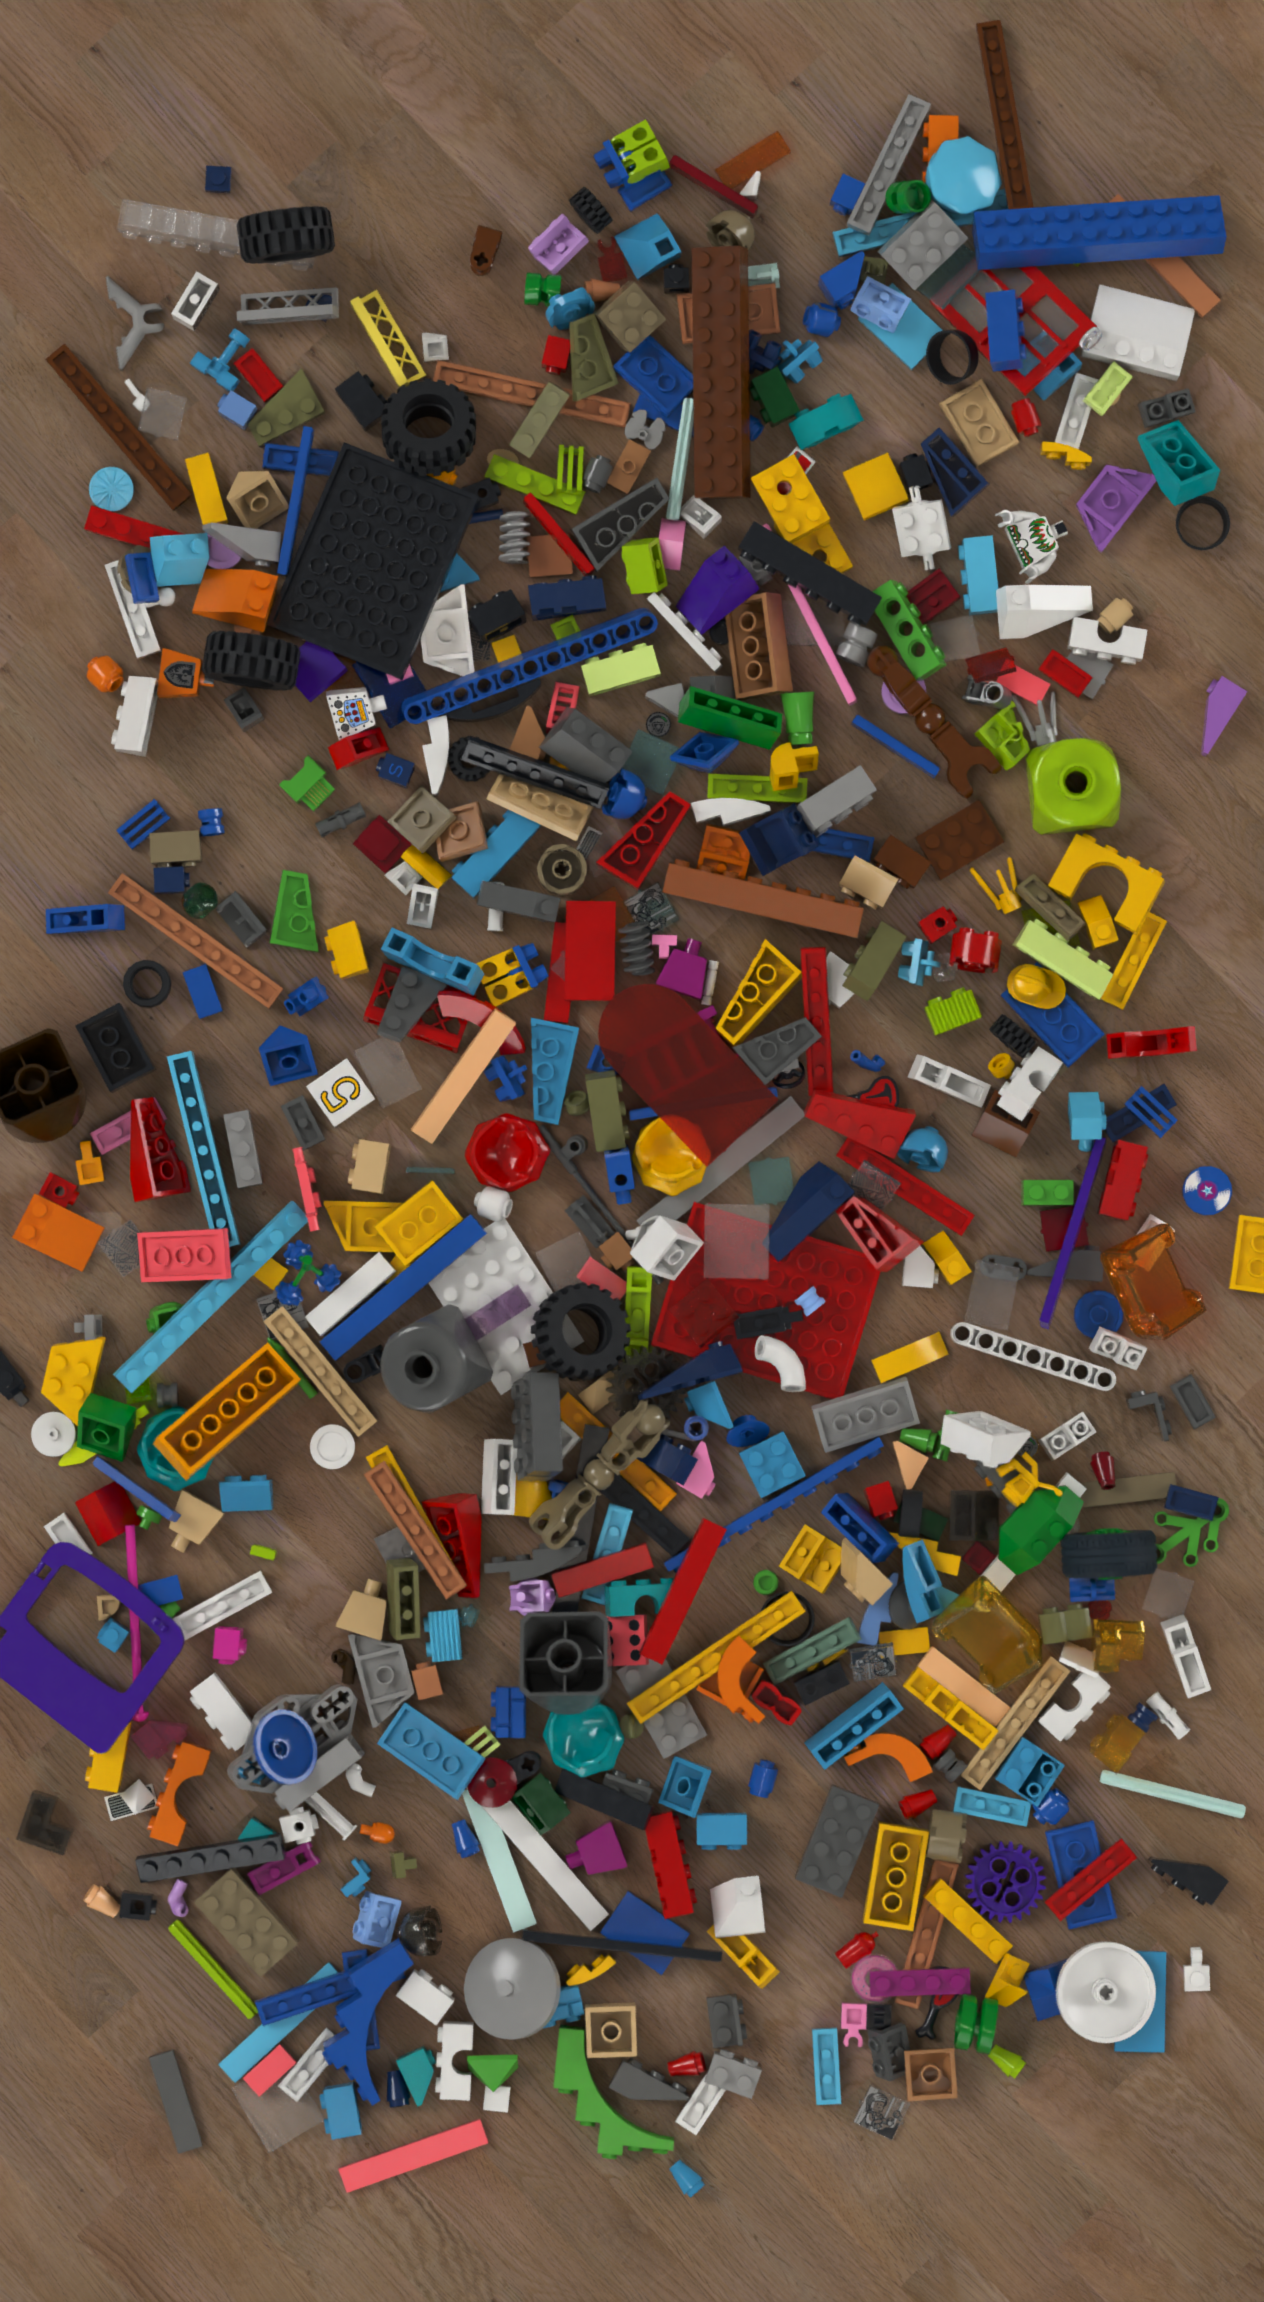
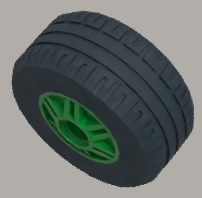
[1061,1528,1157,1580]

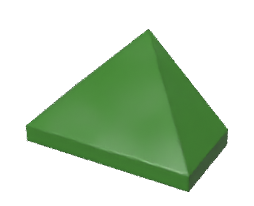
[467,2055,518,2093]

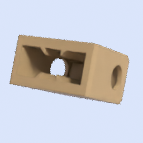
[169,1489,226,1553]
[336,1578,388,1641]

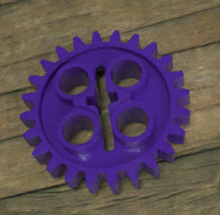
[965,1841,1046,1923]

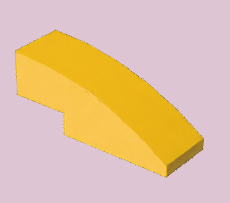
[185,452,229,525]
[871,1332,949,1383]
[889,1532,961,1576]
[707,1924,780,1989]

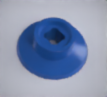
[726,1415,770,1447]

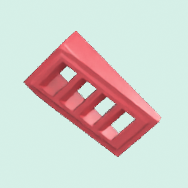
[546,682,580,734]

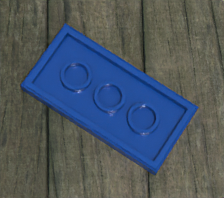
[1001,962,1105,1068]
[1045,1820,1117,1930]

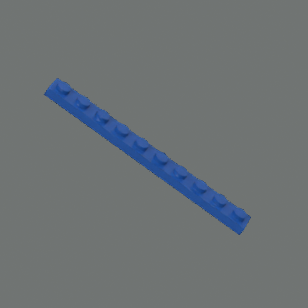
[663,1437,884,1573]

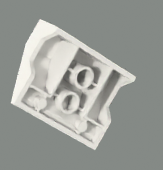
[1081,285,1195,381]

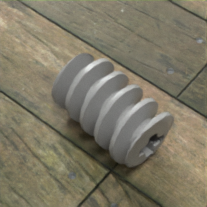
[499,511,531,564]

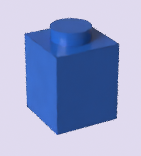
[830,174,865,216]

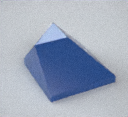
[670,732,739,773]
[259,1026,318,1086]
[1023,1958,1068,2021]

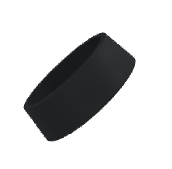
[926,330,979,385]
[1176,496,1230,550]
[761,1591,815,1646]

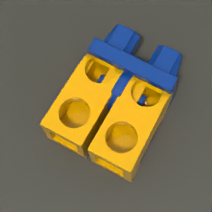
[476,943,549,1008]

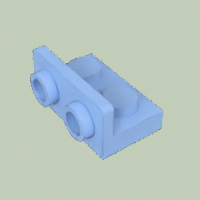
[850,276,911,333]
[353,1890,402,1948]

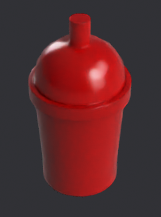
[835,1932,879,1969]

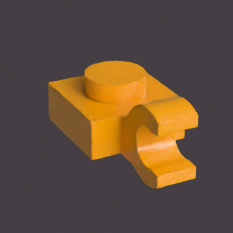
[76,1140,105,1185]

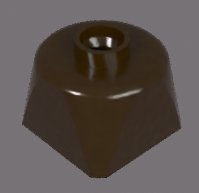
[0,1028,86,1143]

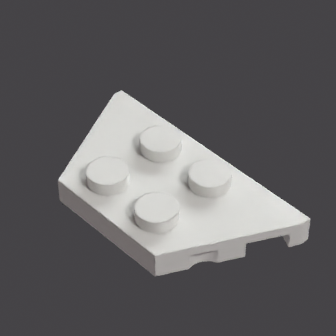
[421,584,475,676]

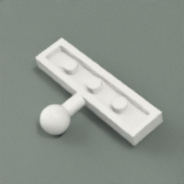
[105,560,176,659]

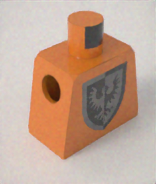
[157,648,215,698]

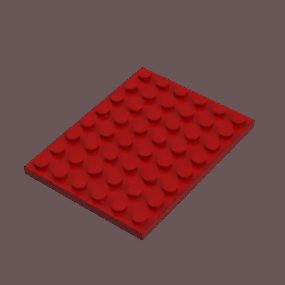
[651,1202,881,1399]

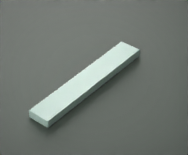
[462,1789,537,1933]

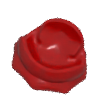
[465,1113,550,1192]

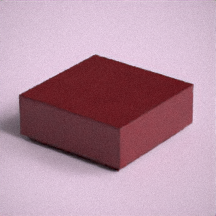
[961,1540,996,1575]

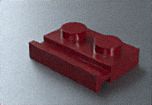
[906,568,961,625]

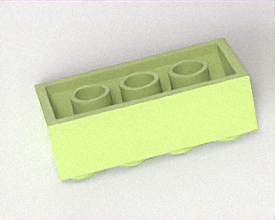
[1012,919,1113,1000]

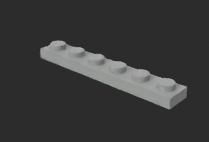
[847,94,931,236]

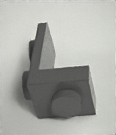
[1126,1390,1172,1442]

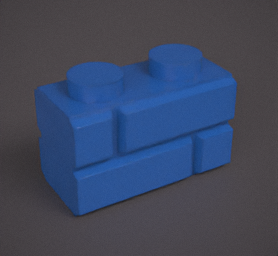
[491,1686,526,1738]

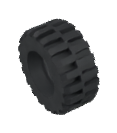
[237,206,335,264]
[381,379,476,476]
[202,631,301,691]
[531,1283,631,1381]

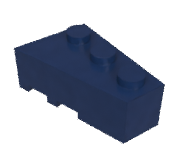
[921,427,990,517]
[528,575,606,621]

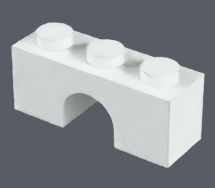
[1067,617,1147,665]
[997,1046,1063,1121]
[1037,1671,1111,1742]
[435,2021,474,2101]

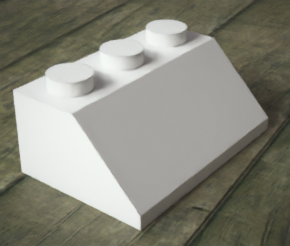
[111,676,158,757]
[941,1411,1031,1467]

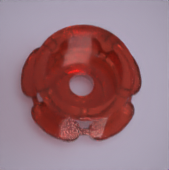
[1087,1600,1112,1621]

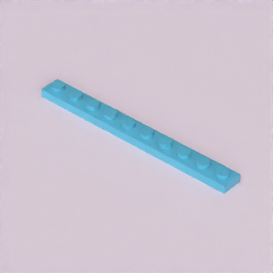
[113,1200,308,1393]

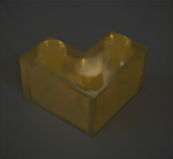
[1091,1619,1145,1673]
[1089,1713,1145,1774]

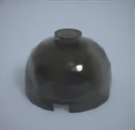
[398,1906,442,1956]

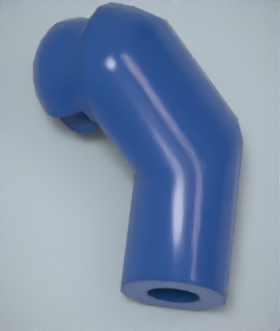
[850,1050,885,1072]

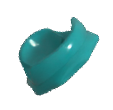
[137,1406,214,1491]
[543,1702,625,1778]

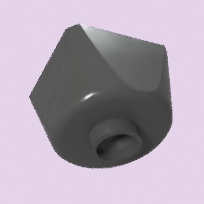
[381,1304,493,1414]
[519,1612,612,1714]

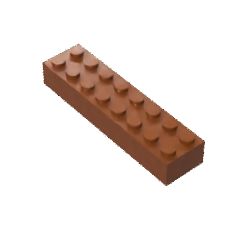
[662,859,864,938]

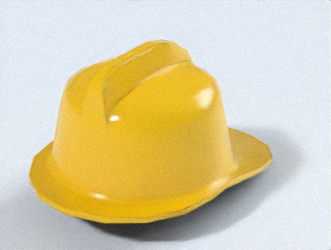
[1007,964,1066,1009]

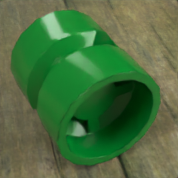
[885,180,931,214]
[524,272,562,307]

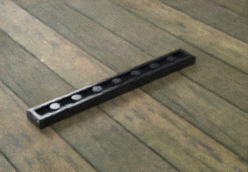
[552,1424,610,1613]
[522,1929,722,1962]

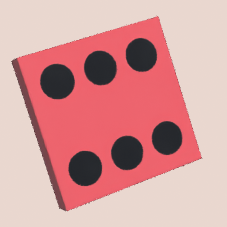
[606,1614,649,1666]

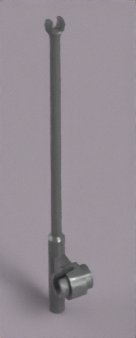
[539,1124,664,1285]

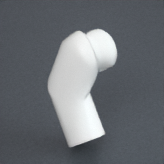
[346,1763,376,1797]

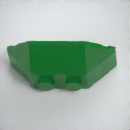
[998,1485,1084,1575]

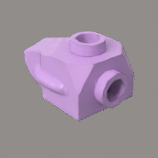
[509,1578,555,1616]

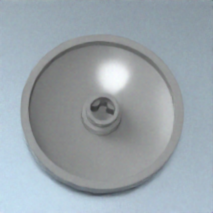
[464,1938,560,2039]

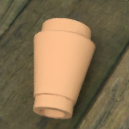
[83,1884,121,1918]

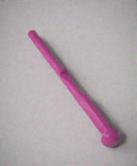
[125,1525,149,1722]

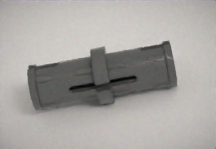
[315,802,367,838]

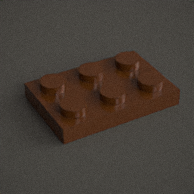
[915,800,1004,881]

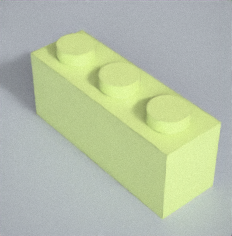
[581,643,661,697]

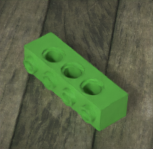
[872,580,946,681]

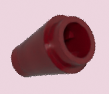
[1090,1451,1116,1490]

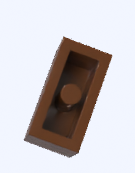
[873,835,932,889]

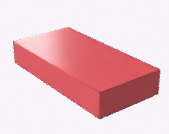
[996,661,1051,706]
[576,1257,627,1300]
[243,2044,297,2097]

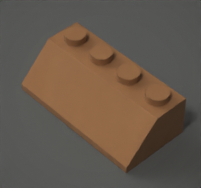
[725,592,793,699]

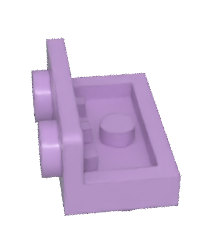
[528,214,589,275]

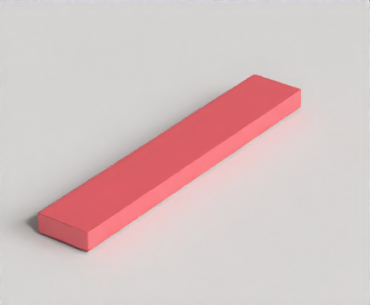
[339,2119,489,2193]

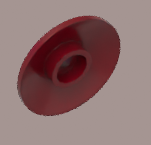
[467,1757,517,1808]

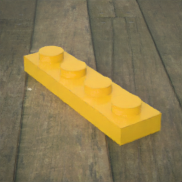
[1100,912,1167,1010]
[923,1878,1013,1964]

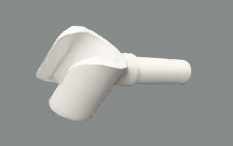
[125,379,149,413]

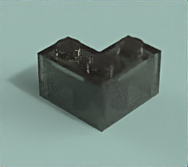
[16,1789,74,1855]

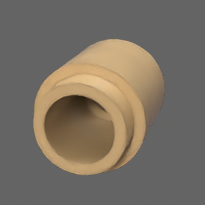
[1097,598,1133,634]

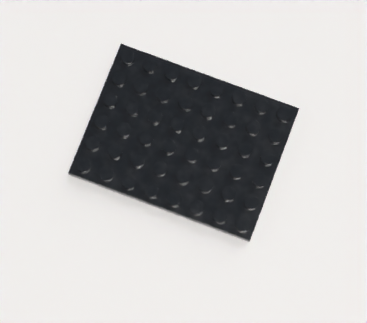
[266,442,480,680]

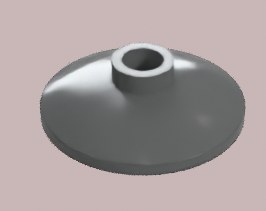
[889,1581,923,1629]

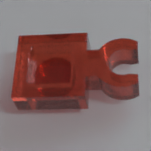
[597,236,627,282]

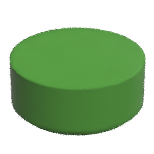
[753,1570,778,1595]

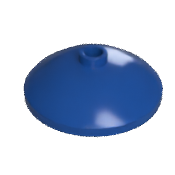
[253,1709,317,1785]

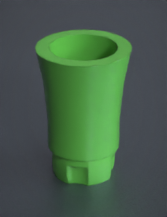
[780,692,815,745]

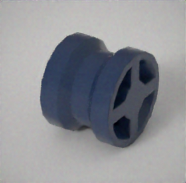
[1127,1702,1159,1733]

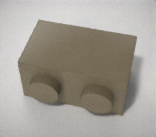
[149,830,202,868]

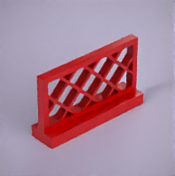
[363,963,477,1054]

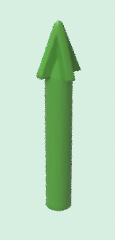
[267,1337,318,1399]

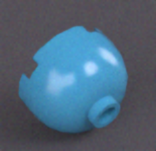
[897,1126,948,1172]

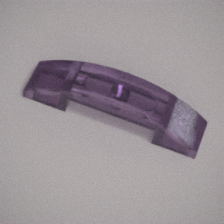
[465,1285,531,1341]

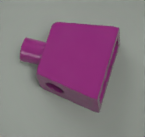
[655,938,707,1000]
[565,1820,628,1875]

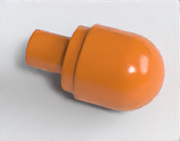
[359,1822,395,1844]

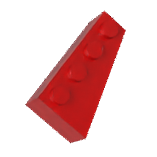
[596,791,691,891]
[804,1089,916,1159]

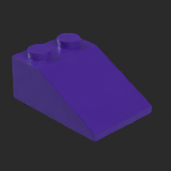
[676,546,760,635]

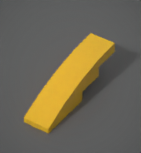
[902,1666,999,1750]

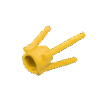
[970,857,1022,914]

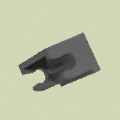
[216,891,268,948]

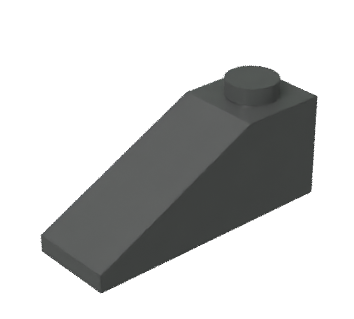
[477,881,560,922]
[1026,1245,1105,1282]

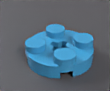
[546,287,595,330]

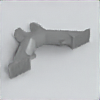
[106,276,164,371]

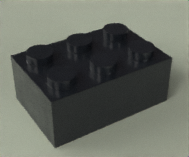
[75,1003,156,1093]

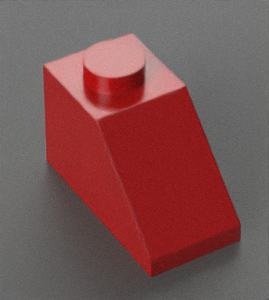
[327,727,389,770]

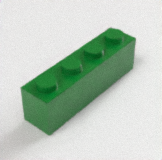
[678,686,782,750]

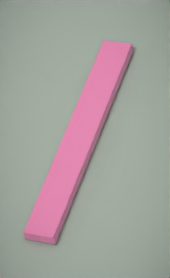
[763,523,858,706]

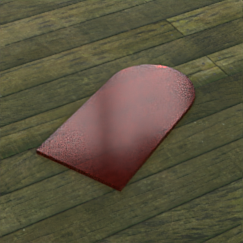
[598,984,779,1167]

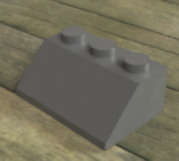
[539,707,633,783]

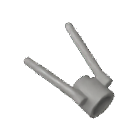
[1012,691,1058,746]

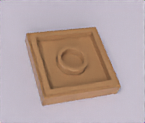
[436,801,488,862]

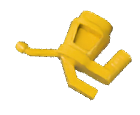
[996,1452,1063,1507]

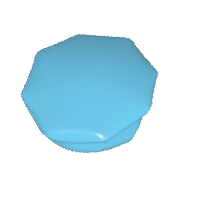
[926,136,1002,214]

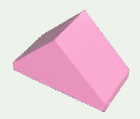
[659,518,686,571]

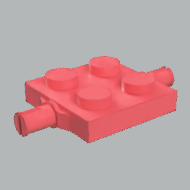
[292,1147,322,1232]

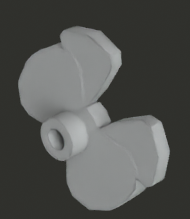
[624,409,666,450]

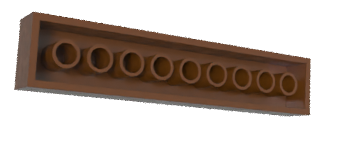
[692,246,751,500]

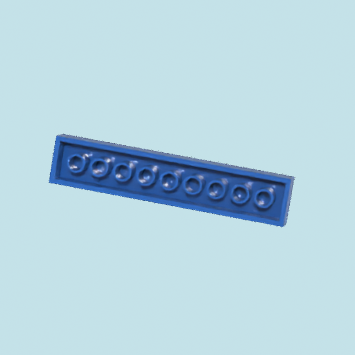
[972,195,1227,270]

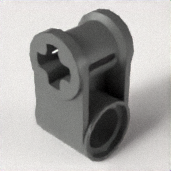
[961,675,1012,709]

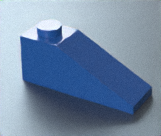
[46,904,125,934]

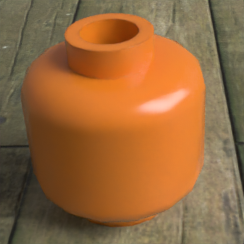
[86,656,123,693]

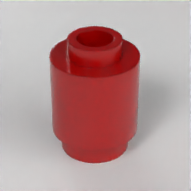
[1011,398,1042,437]

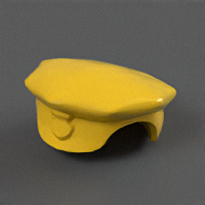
[632,1114,711,1196]

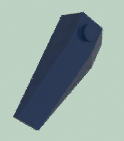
[638,1341,743,1400]

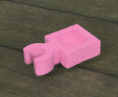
[841,2003,867,2047]

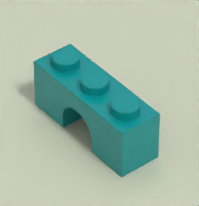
[604,1578,674,1617]

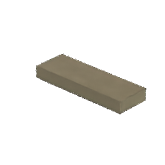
[1015,873,1086,941]

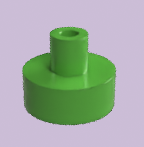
[136,1505,162,1530]

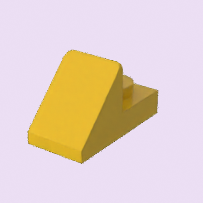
[984,1953,1030,2007]

